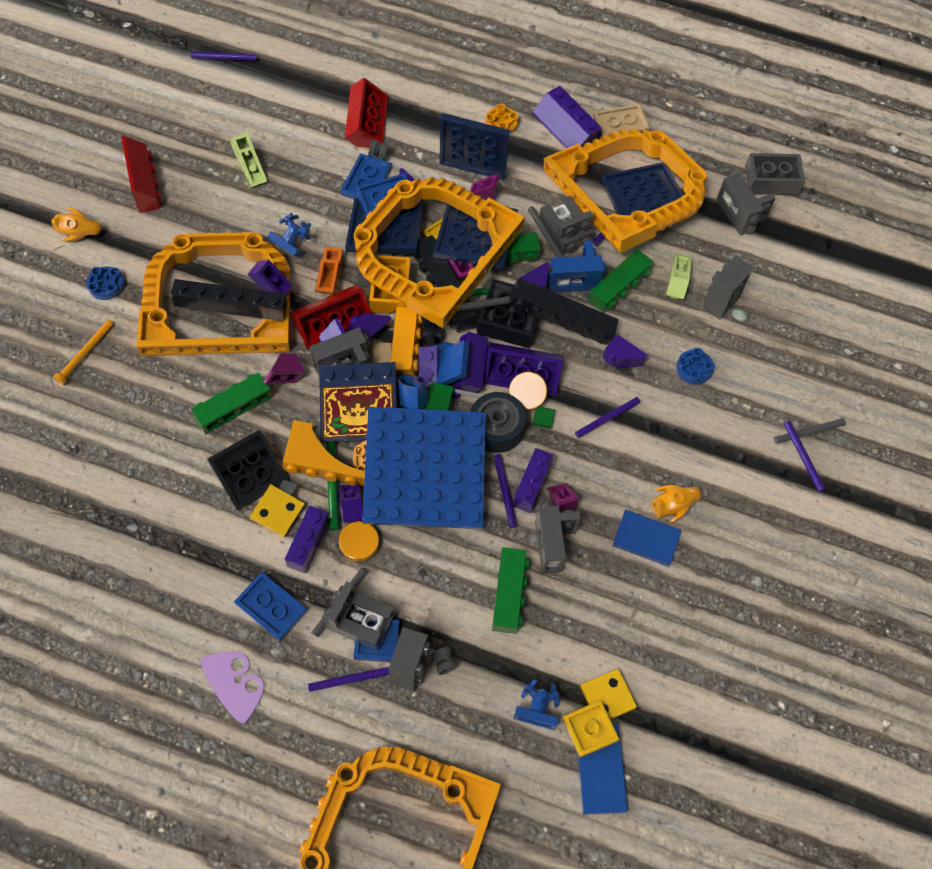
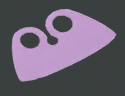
[201,652,264,723]

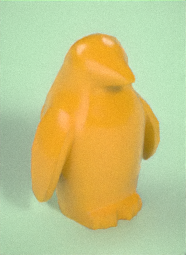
[52,207,101,242]
[651,485,701,523]

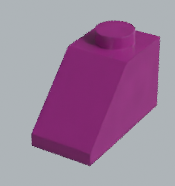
[263,353,305,385]

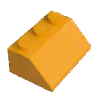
[369,255,411,314]

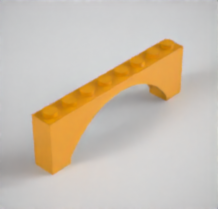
[283,420,365,486]

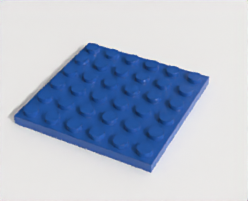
[362,407,486,529]

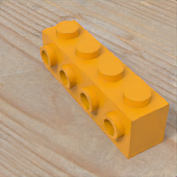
[390,306,424,378]

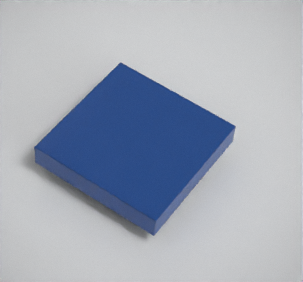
[437,340,470,385]

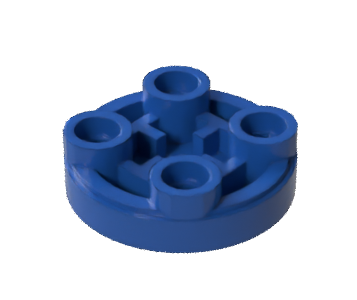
[86,266,125,300]
[676,348,715,385]

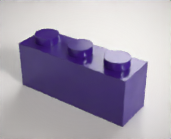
[453,331,489,393]
[513,448,553,513]
[285,505,329,574]

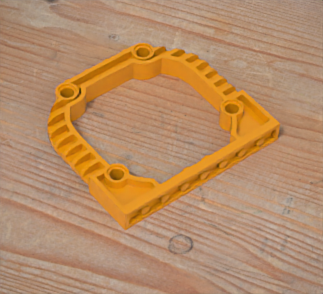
[544,129,707,253]
[354,177,525,328]
[136,232,291,356]
[299,747,501,869]

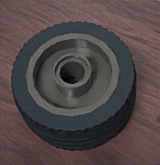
[470,392,527,453]

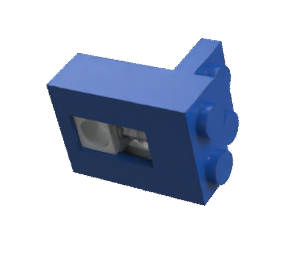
[548,241,606,293]

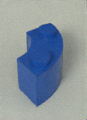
[397,374,427,409]

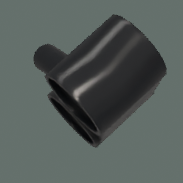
[422,318,442,345]

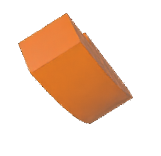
[315,247,344,294]

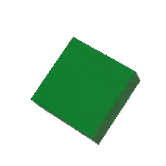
[532,406,555,429]

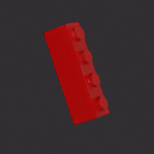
[344,77,388,148]
[121,136,162,213]
[289,285,371,350]

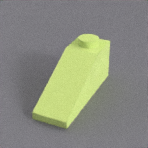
[230,132,267,188]
[666,253,692,299]

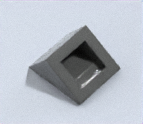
[358,270,369,287]
[278,480,298,496]

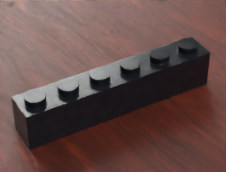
[412,235,477,333]
[508,278,618,345]
[170,279,288,321]

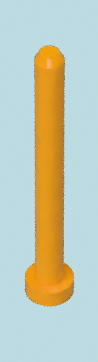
[53,320,113,385]

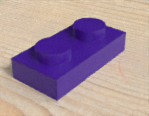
[419,346,439,384]

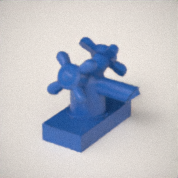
[267,213,311,258]
[513,679,560,731]

